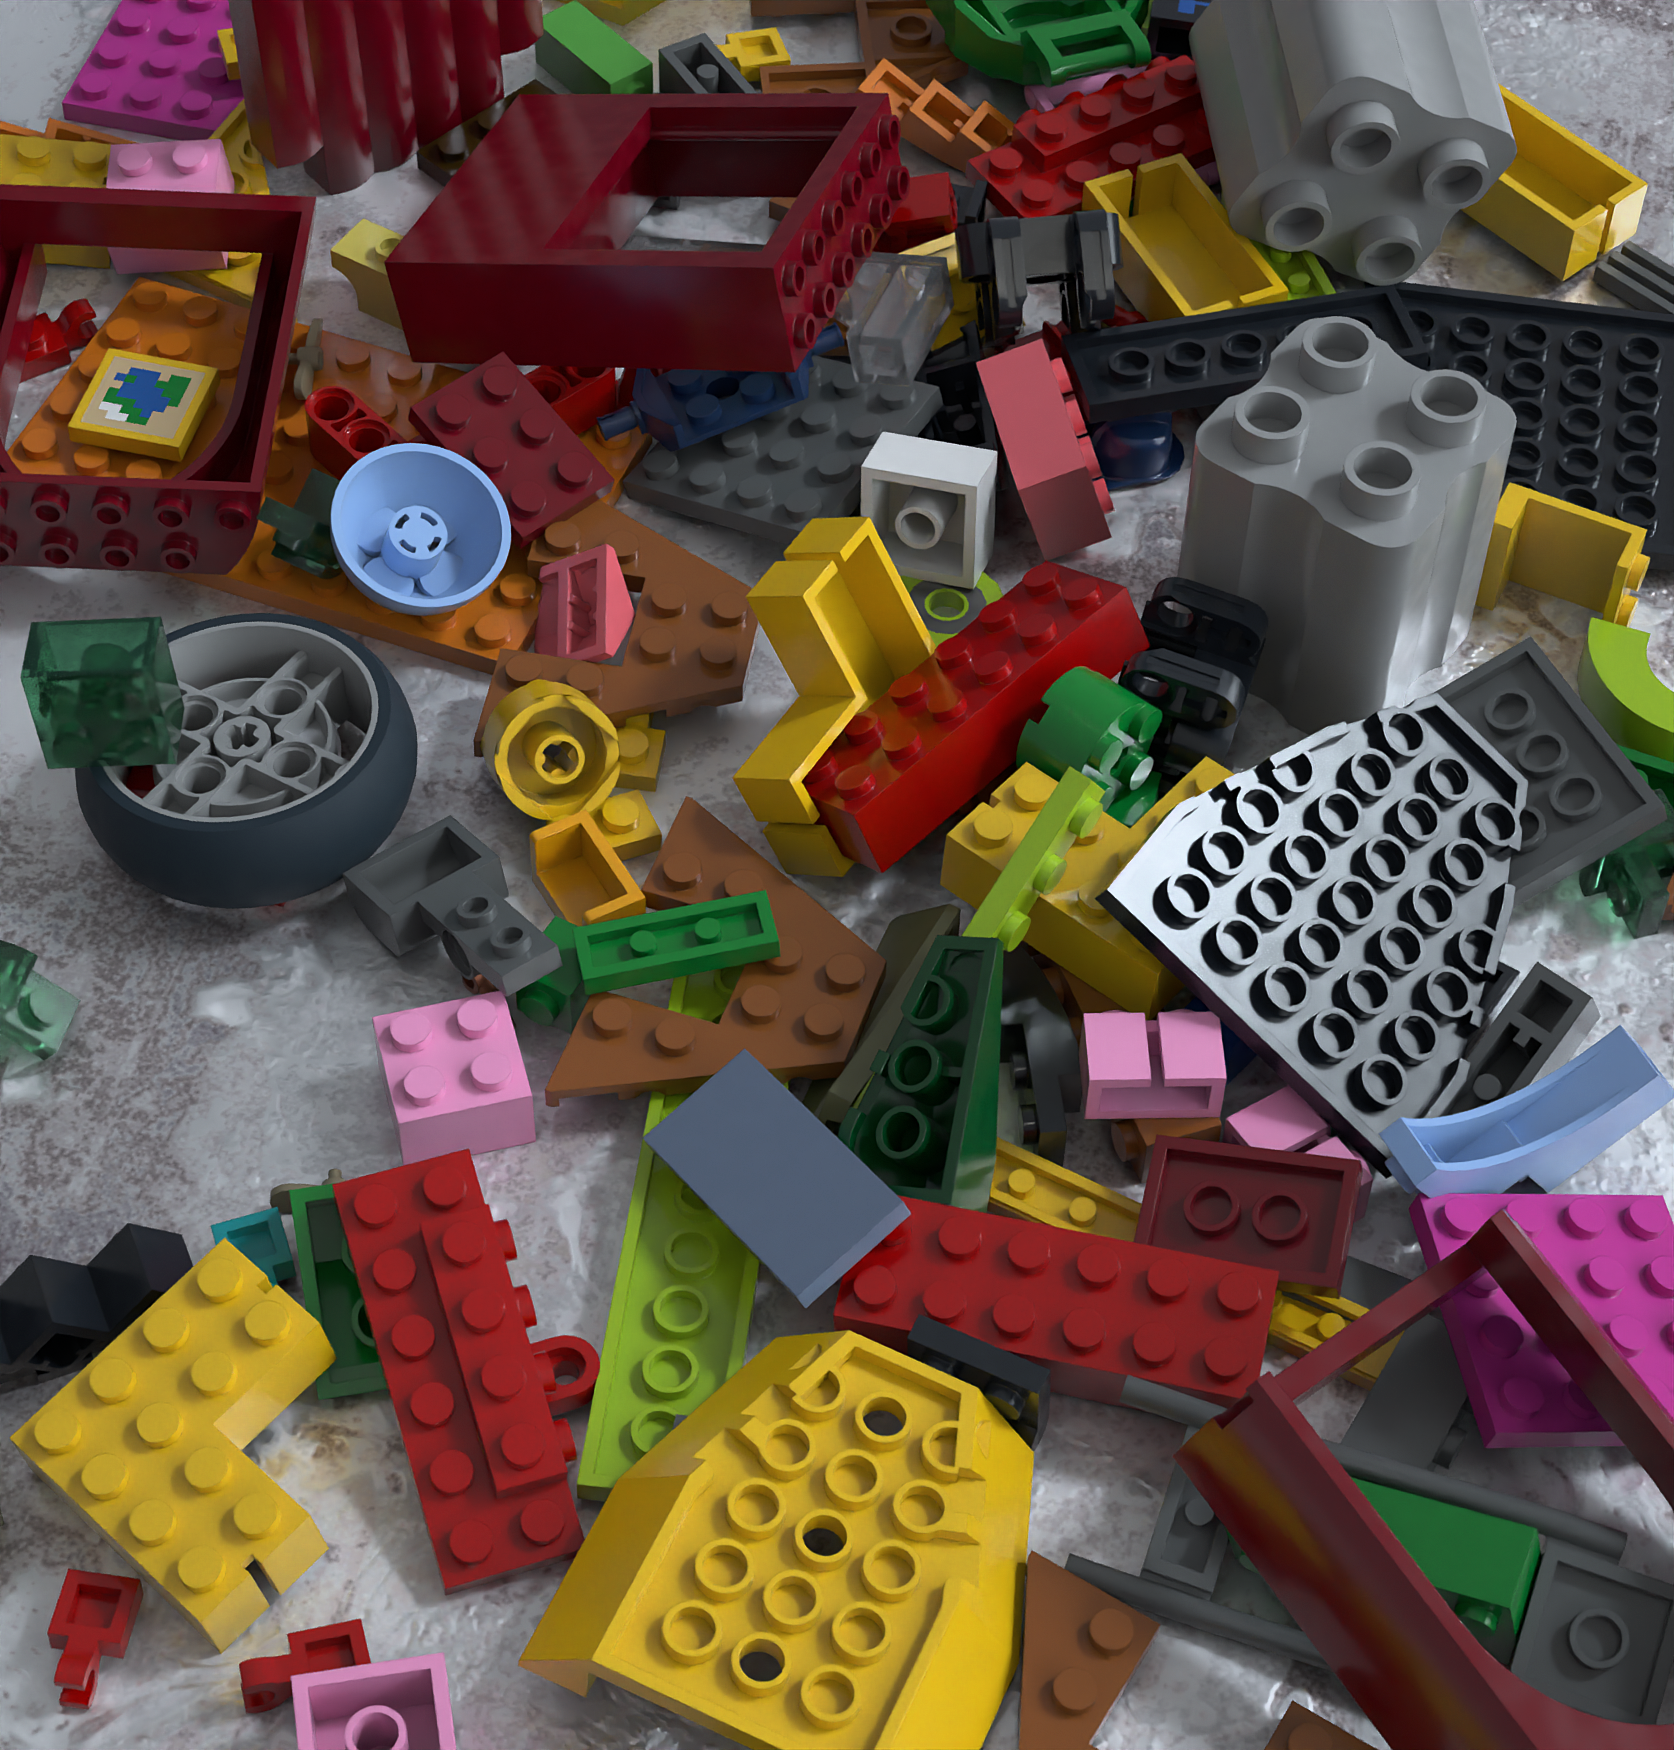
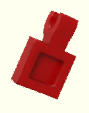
[19,299,98,383]
[47,1568,144,1710]
[238,1618,371,1713]

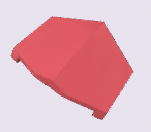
[534,544,635,663]

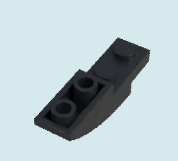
[999,944,1082,1167]

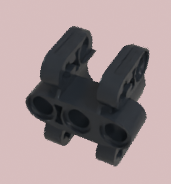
[954,209,1123,349]
[1117,577,1268,793]

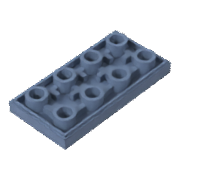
[643,1048,911,1309]

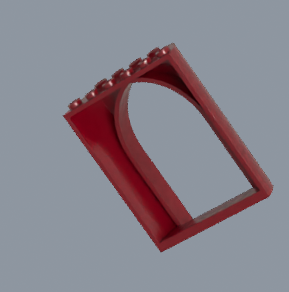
[0,184,316,575]
[1172,1209,1674,1750]

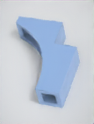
[1379,1025,1674,1198]

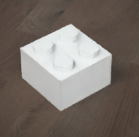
[860,432,997,589]

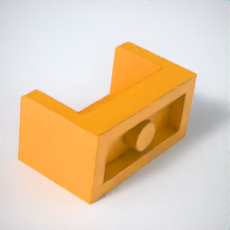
[529,809,646,927]

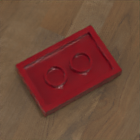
[408,352,615,550]
[1134,1134,1363,1299]

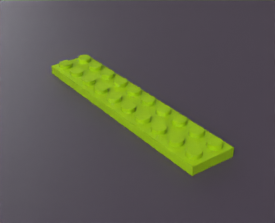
[577,964,791,1502]

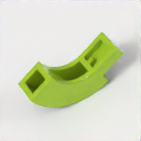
[1577,617,1674,763]

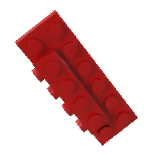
[965,55,1216,219]
[332,1148,585,1596]

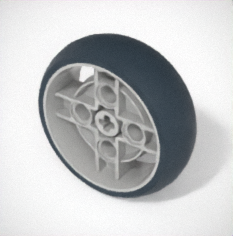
[75,613,418,909]

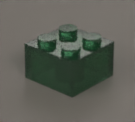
[20,617,185,769]

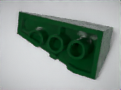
[838,935,1004,1213]

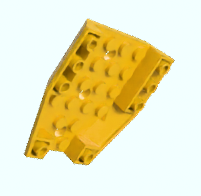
[518,1330,1034,1750]

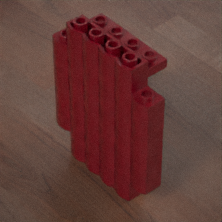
[228,0,544,195]

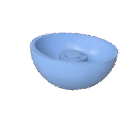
[330,443,511,616]

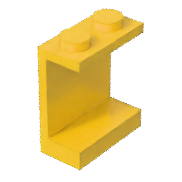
[1475,482,1650,627]

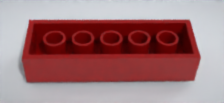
[799,560,1150,874]
[833,1195,1279,1413]

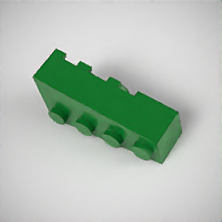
[1225,1477,1542,1665]

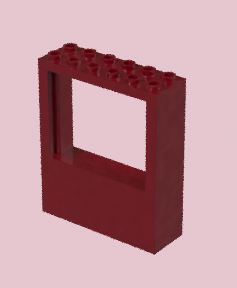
[384,93,910,372]

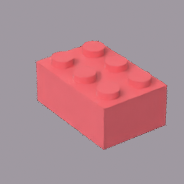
[976,339,1115,561]

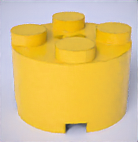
[480,679,621,820]

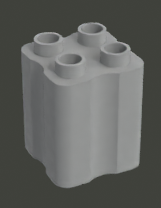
[1189,0,1517,286]
[1172,316,1517,736]

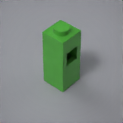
[535,0,653,94]

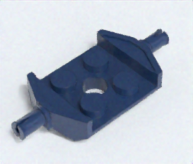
[596,322,845,452]

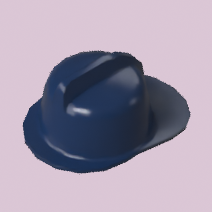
[1077,412,1185,491]

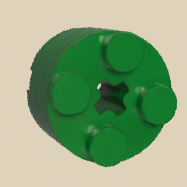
[1016,666,1162,812]

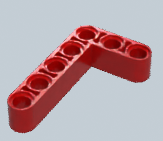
[305,365,617,481]

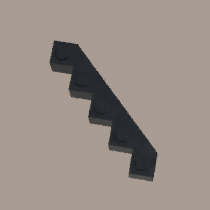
[0,1223,193,1385]

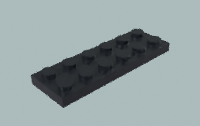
[1061,285,1429,424]

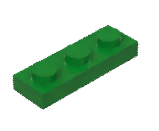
[572,890,781,995]

